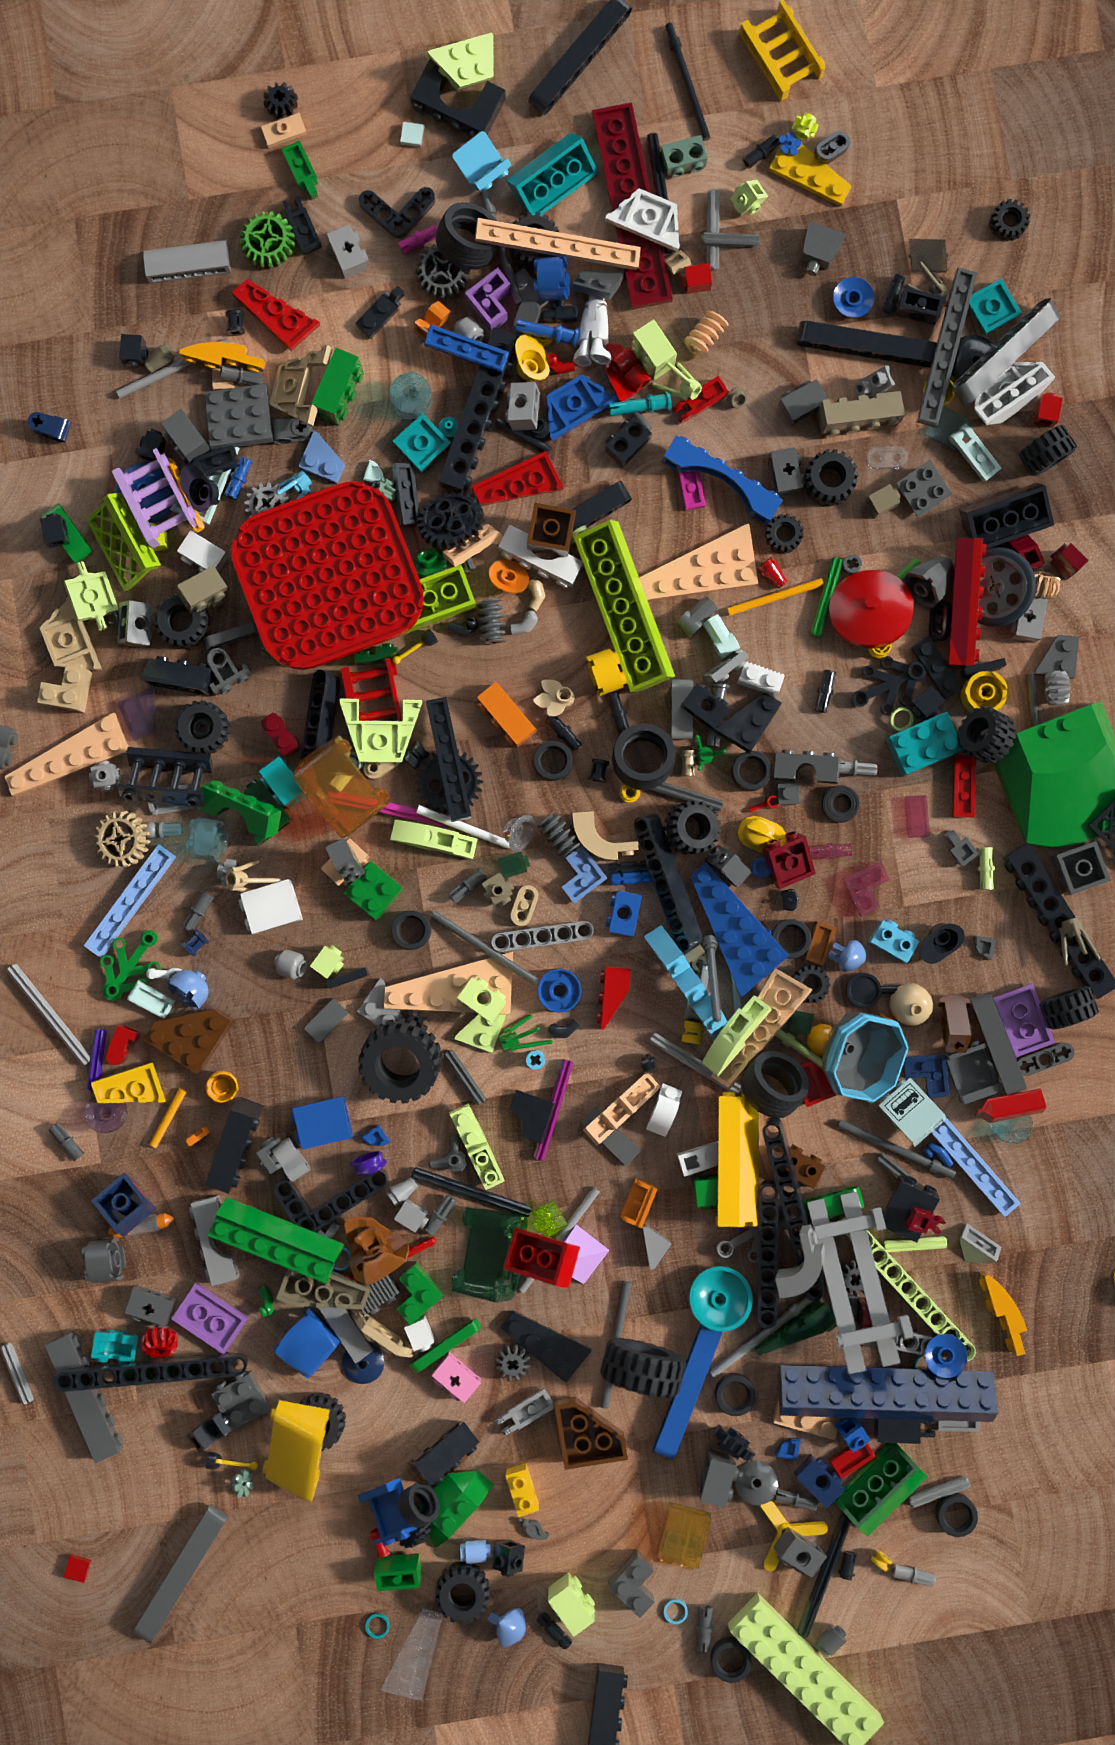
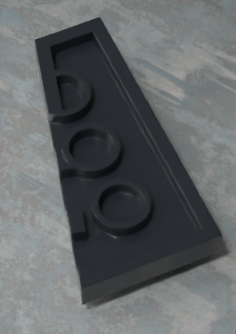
[501,1310,592,1383]

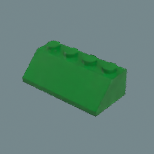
[835,1443,928,1537]

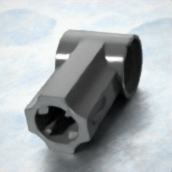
[676,596,718,638]

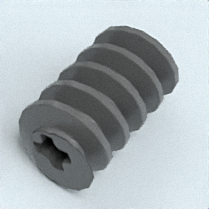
[477,599,506,644]
[536,812,581,858]

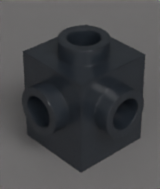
[492,1540,525,1577]

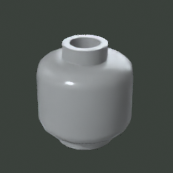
[454,317,484,342]
[274,949,307,980]

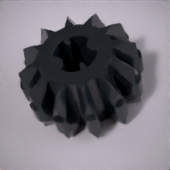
[263,81,298,120]

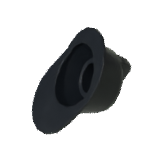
[180,464,219,512]
[920,923,965,964]

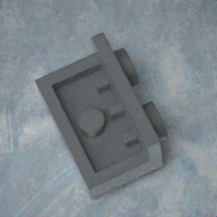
[257,1137,282,1174]

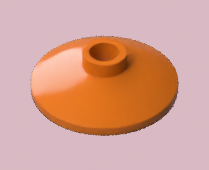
[488,560,529,594]

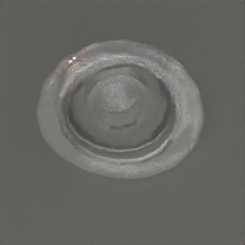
[503,815,537,853]

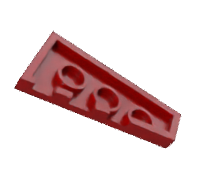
[232,279,320,351]

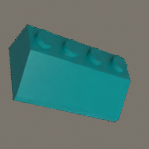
[506,132,599,216]

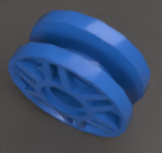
[537,968,582,1013]

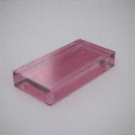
[905,795,930,838]

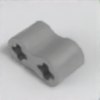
[271,1137,311,1182]

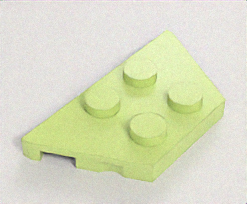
[425,33,493,90]

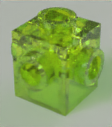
[531,1200,568,1237]

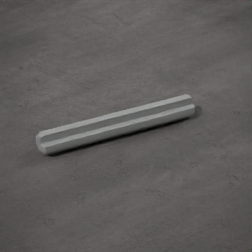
[707,189,720,271]

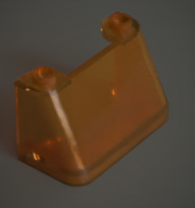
[293,735,390,838]

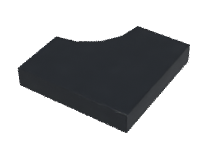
[509,1090,556,1144]

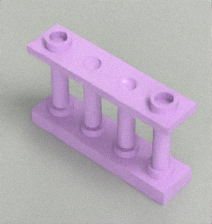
[112,448,197,548]

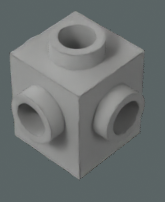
[89,761,121,792]

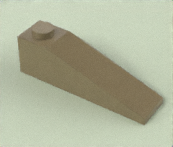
[276,1269,371,1309]

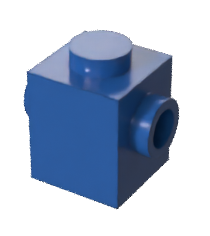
[834,1418,871,1453]

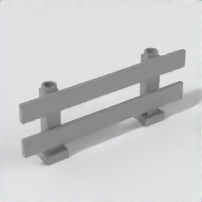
[807,1192,914,1374]

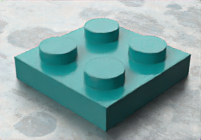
[968,278,1022,336]
[393,414,451,473]

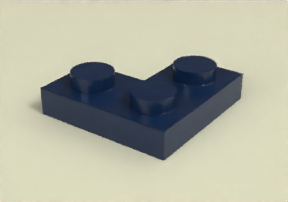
[903,1054,950,1098]

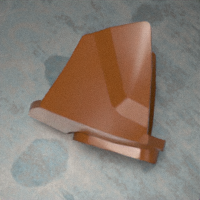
[343,1216,409,1286]

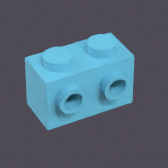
[868,919,920,963]

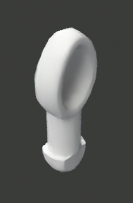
[146,968,182,981]

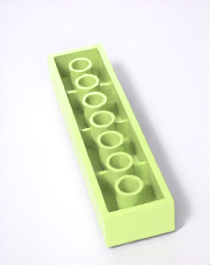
[728,1592,884,1745]

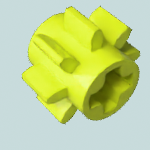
[792,113,819,140]

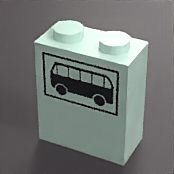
[879,1078,946,1147]

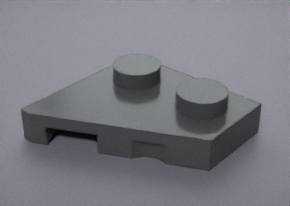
[572,270,625,300]

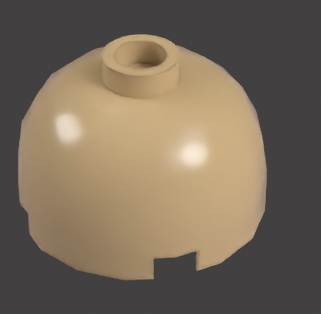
[889,983,933,1026]

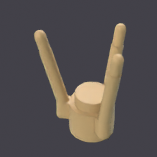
[226,860,281,892]

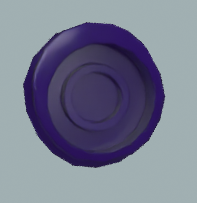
[350,1151,387,1176]

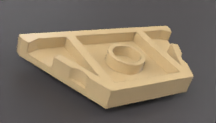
[40,596,102,671]
[349,1309,420,1358]

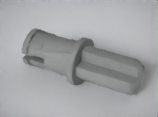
[839,760,877,777]
[892,1563,936,1587]

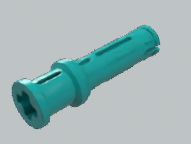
[608,391,672,416]

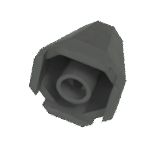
[902,556,954,608]

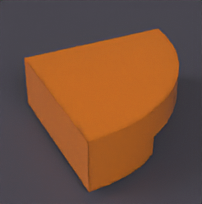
[186,1126,211,1146]

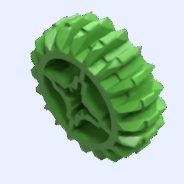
[239,211,295,269]

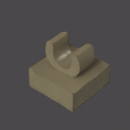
[684,945,708,972]

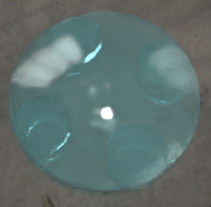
[990,1115,1033,1144]

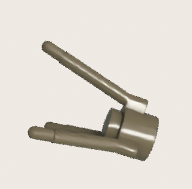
[906,255,950,297]
[1059,917,1101,966]

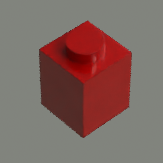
[681,263,712,294]
[1033,393,1063,428]

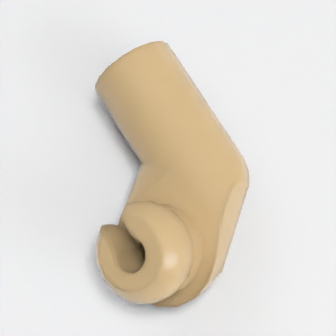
[528,580,545,612]

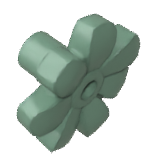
[231,1469,255,1498]

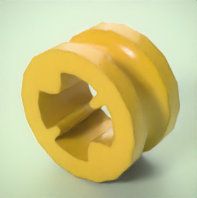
[871,1550,893,1571]

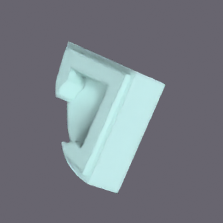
[363,460,384,484]

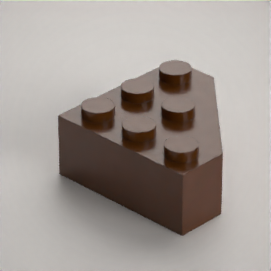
[143,1009,235,1074]
[555,1397,628,1470]

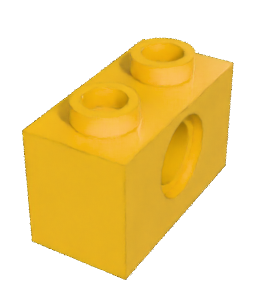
[506,1463,539,1517]

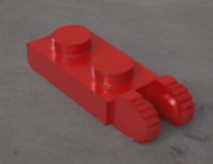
[671,376,729,424]

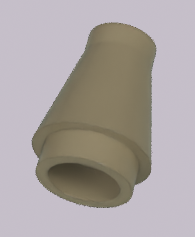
[144,343,176,373]

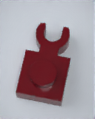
[905,1207,946,1234]

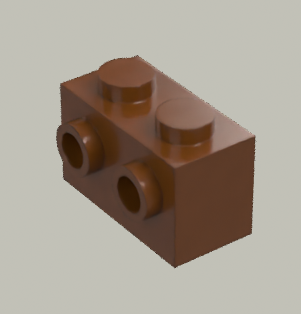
[778,1144,826,1189]

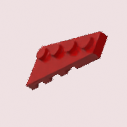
[472,451,564,506]

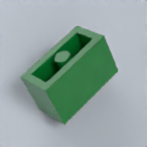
[374,1553,422,1591]

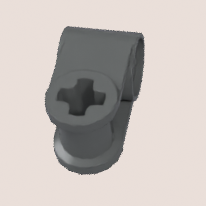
[272,418,313,444]

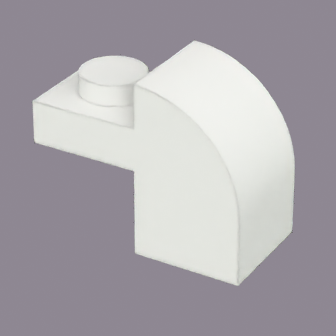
[646,1083,682,1137]

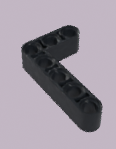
[300,669,359,776]
[274,1169,389,1232]

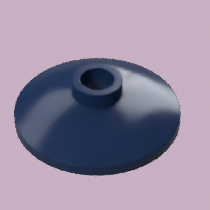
[342,1342,384,1384]

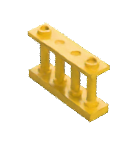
[739,0,825,101]

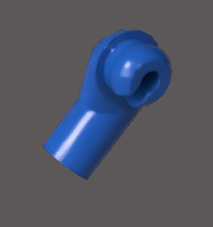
[923,1143,954,1167]

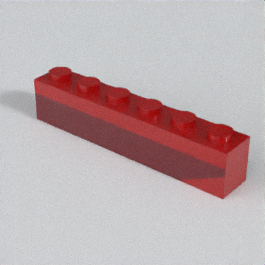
[948,538,986,666]

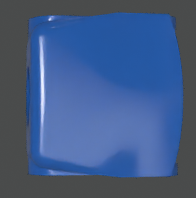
[273,1308,341,1378]

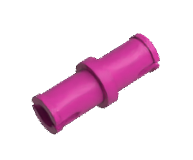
[398,225,437,255]

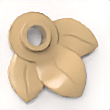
[533,680,575,717]

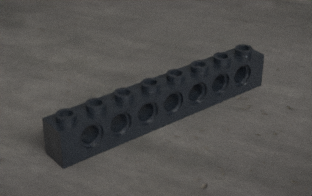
[439,327,517,494]
[1003,843,1115,999]

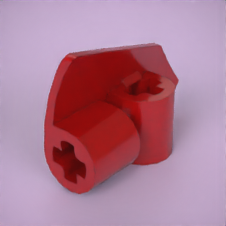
[603,344,651,402]

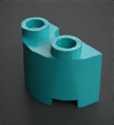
[91,1329,138,1364]

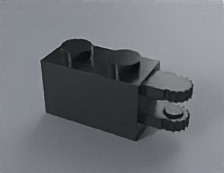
[874,1419,936,1444]

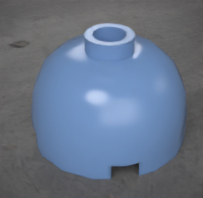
[166,970,209,1010]

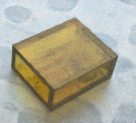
[656,1502,712,1570]

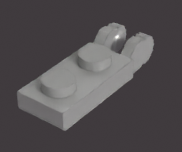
[495,1387,555,1436]

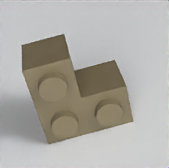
[176,566,227,613]

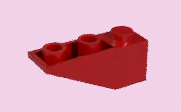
[597,967,631,1030]

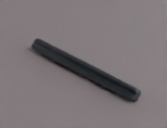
[647,132,676,253]
[411,1167,532,1217]
[797,1514,852,1638]

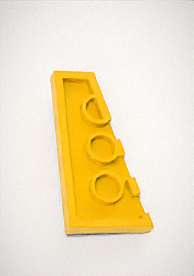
[769,132,851,207]

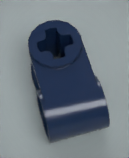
[28,412,71,443]

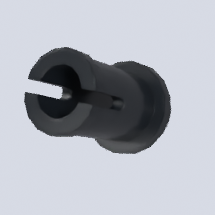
[838,1550,857,1581]

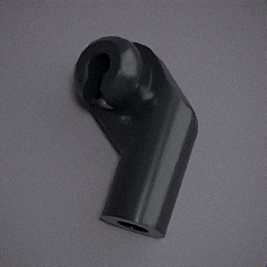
[447,617,478,636]
[548,1019,580,1039]

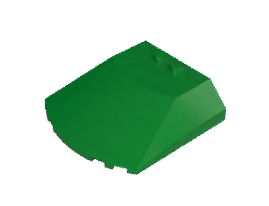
[993,701,1115,847]

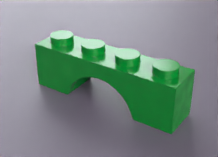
[198,781,281,839]

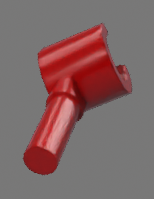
[748,796,779,813]

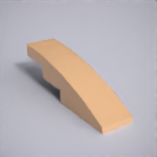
[583,1073,661,1146]

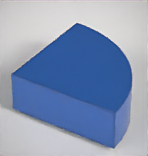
[361,1125,391,1146]
[775,1437,801,1461]

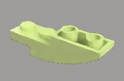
[390,820,477,860]
[702,995,771,1076]
[449,1103,505,1190]

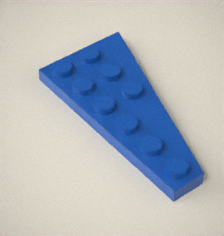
[690,862,789,997]

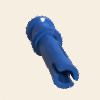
[515,319,579,348]

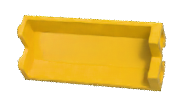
[716,1092,759,1227]

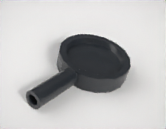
[845,973,901,1008]

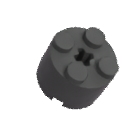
[82,1237,126,1284]

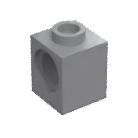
[394,1199,429,1233]

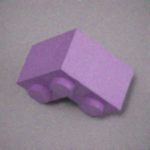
[465,268,511,333]

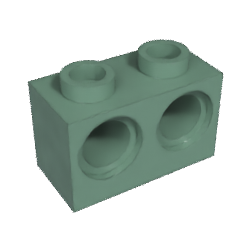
[661,135,708,177]

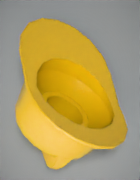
[515,334,550,382]
[738,816,786,853]

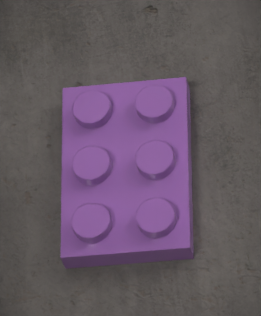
[993,984,1055,1057]
[172,1282,249,1355]

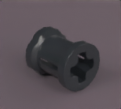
[225,310,245,336]
[588,758,610,783]

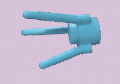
[265,471,312,499]

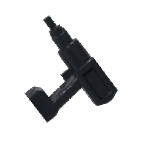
[538,300,578,323]

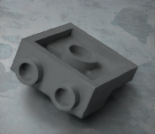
[211,1371,271,1430]

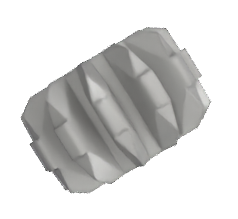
[1044,670,1071,706]

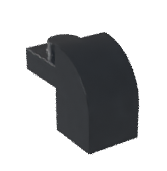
[187,1411,231,1452]

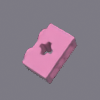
[432,1352,481,1403]

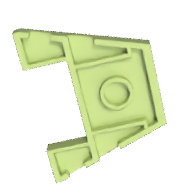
[340,699,422,763]

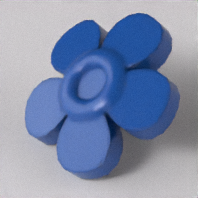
[779,132,802,156]

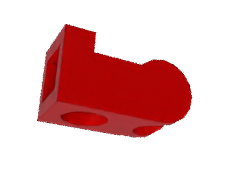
[106,1025,141,1065]

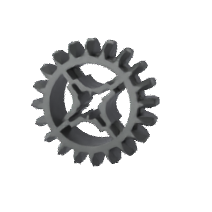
[415,244,471,300]

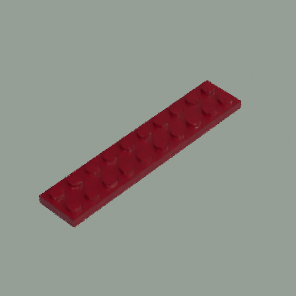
[592,102,673,310]

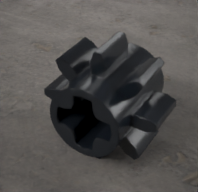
[403,1011,428,1028]

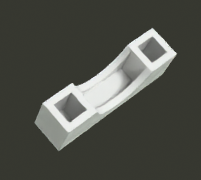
[498,525,583,588]

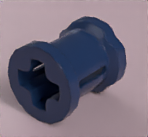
[181,929,209,957]

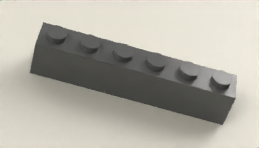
[45,1331,124,1463]

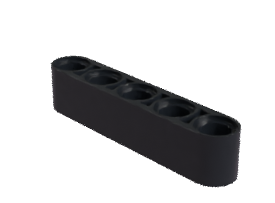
[572,481,633,533]

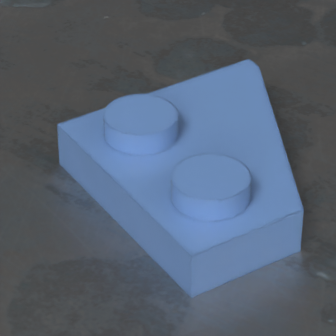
[298,431,345,484]

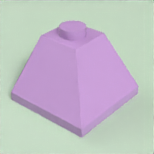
[564,1224,609,1284]

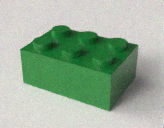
[311,348,364,426]

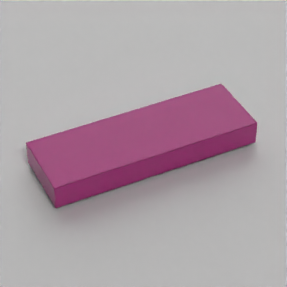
[677,471,706,511]

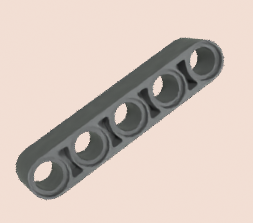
[970,991,1027,1095]

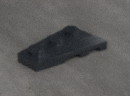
[714,692,782,754]

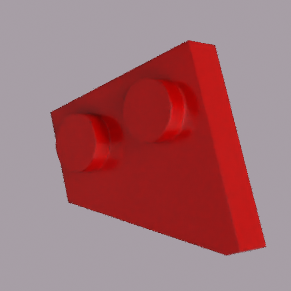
[800,1060,837,1107]

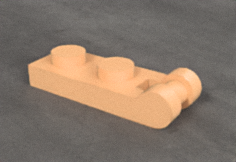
[443,524,503,567]

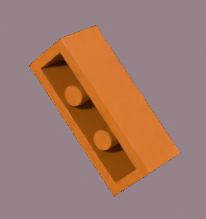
[477,682,536,747]

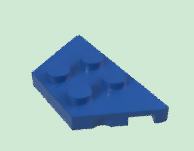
[547,374,619,442]

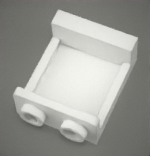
[239,879,303,934]

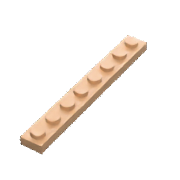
[475,218,640,270]

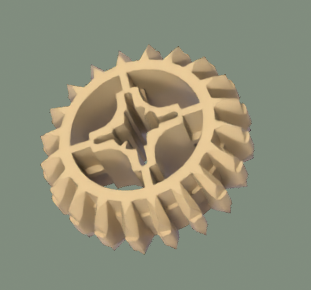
[94,811,150,867]

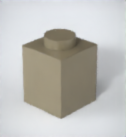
[865,484,900,519]

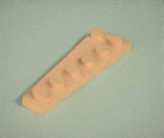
[4,713,129,796]
[711,968,812,1088]

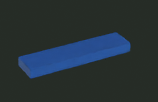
[424,324,509,373]

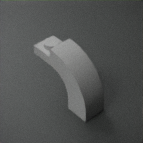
[775,1225,825,1298]

